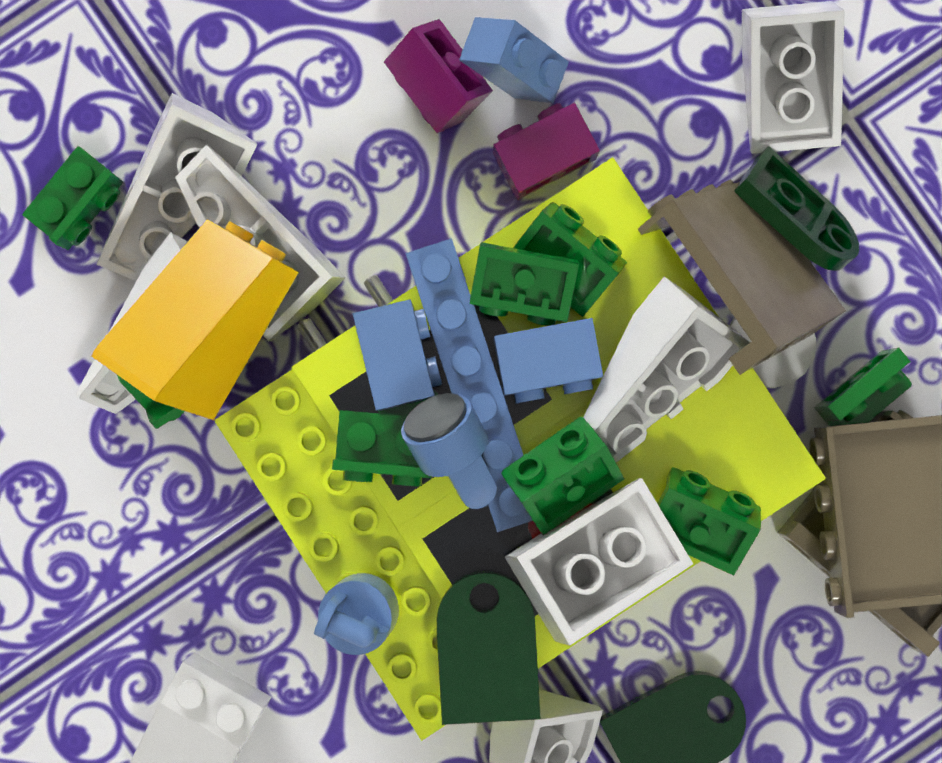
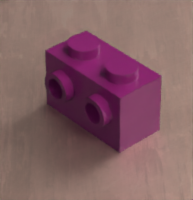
[384,19,493,133]
[493,102,600,200]

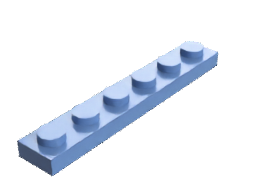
[405,238,533,532]

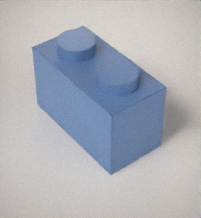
[459,17,569,103]
[352,299,442,411]
[493,318,603,403]

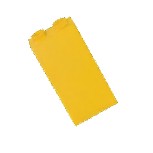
[91,219,299,420]

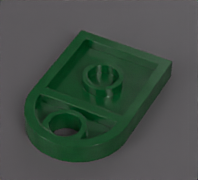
[734,146,859,271]
[437,571,541,725]
[600,671,746,763]

